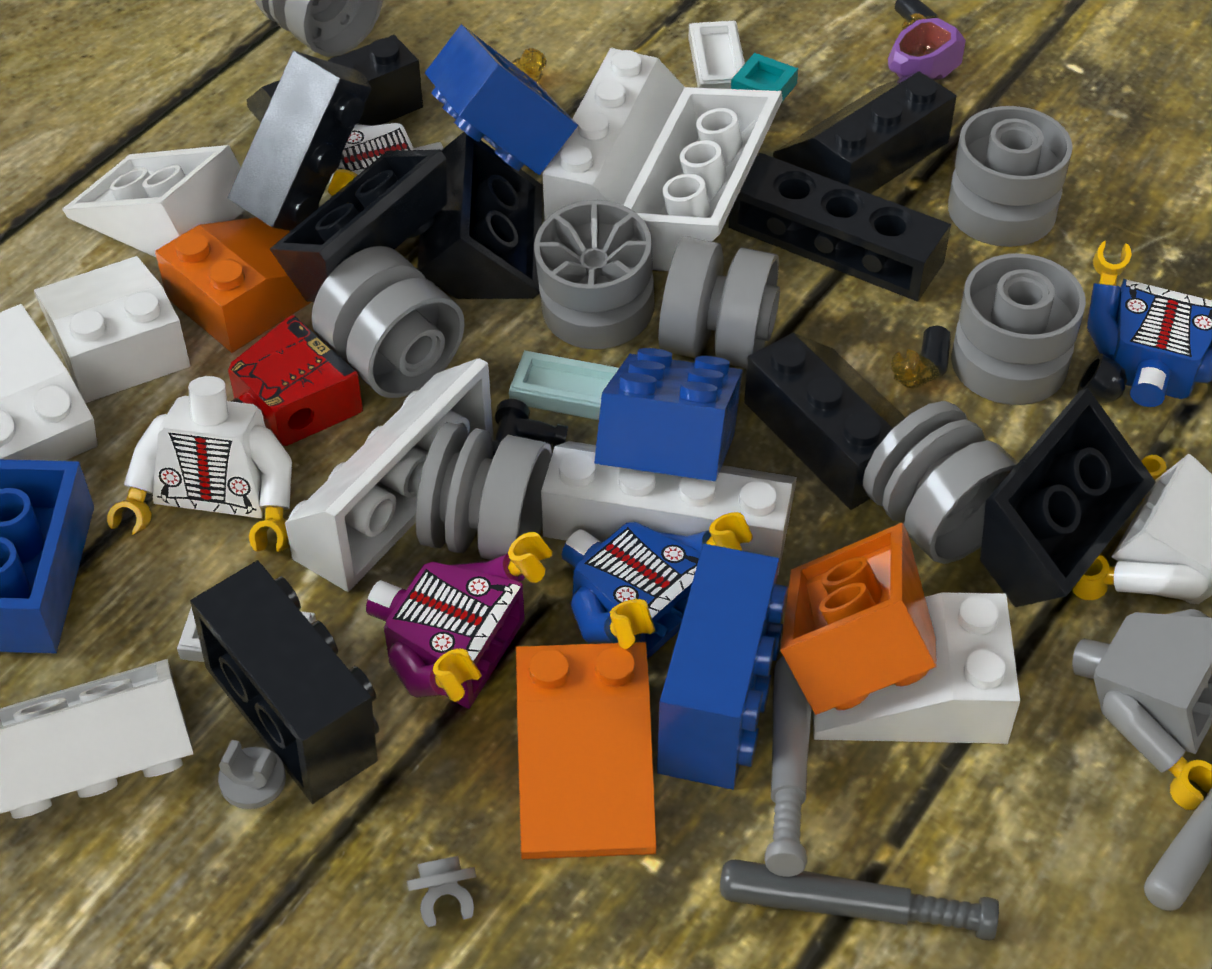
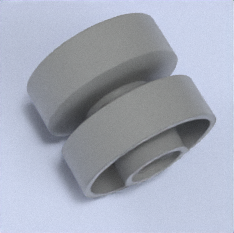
[948,106,1072,247]
[534,200,655,349]
[659,237,780,369]
[312,246,465,398]
[951,253,1086,405]

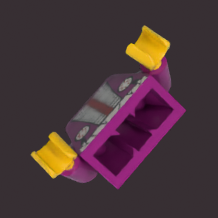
[366,532,553,709]

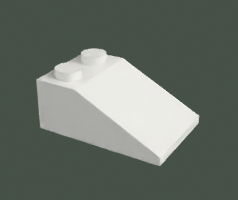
[62,145,245,257]
[34,256,191,403]
[0,304,98,461]
[812,592,1020,744]

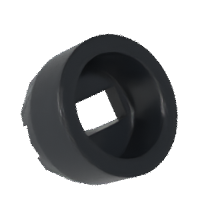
[1077,353,1127,403]

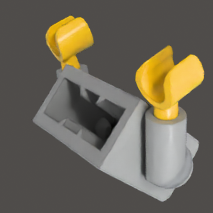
[1072,609,1212,810]

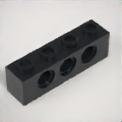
[728,153,951,302]

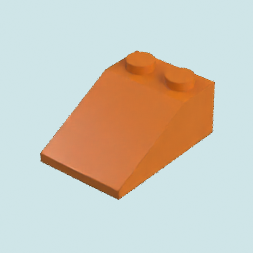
[155,217,311,353]
[780,522,937,715]
[516,642,656,859]

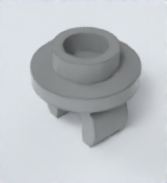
[218,739,286,809]
[407,856,476,927]

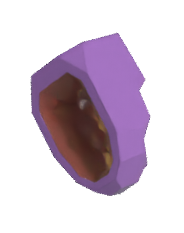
[888,18,966,80]

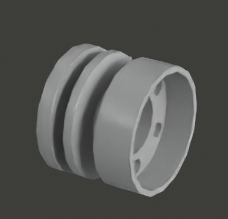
[255,0,383,57]
[863,401,1018,564]
[415,422,552,560]

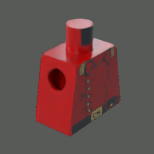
[228,314,363,446]

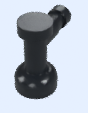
[492,399,568,457]

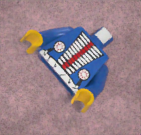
[1087,241,1212,407]
[561,512,753,659]

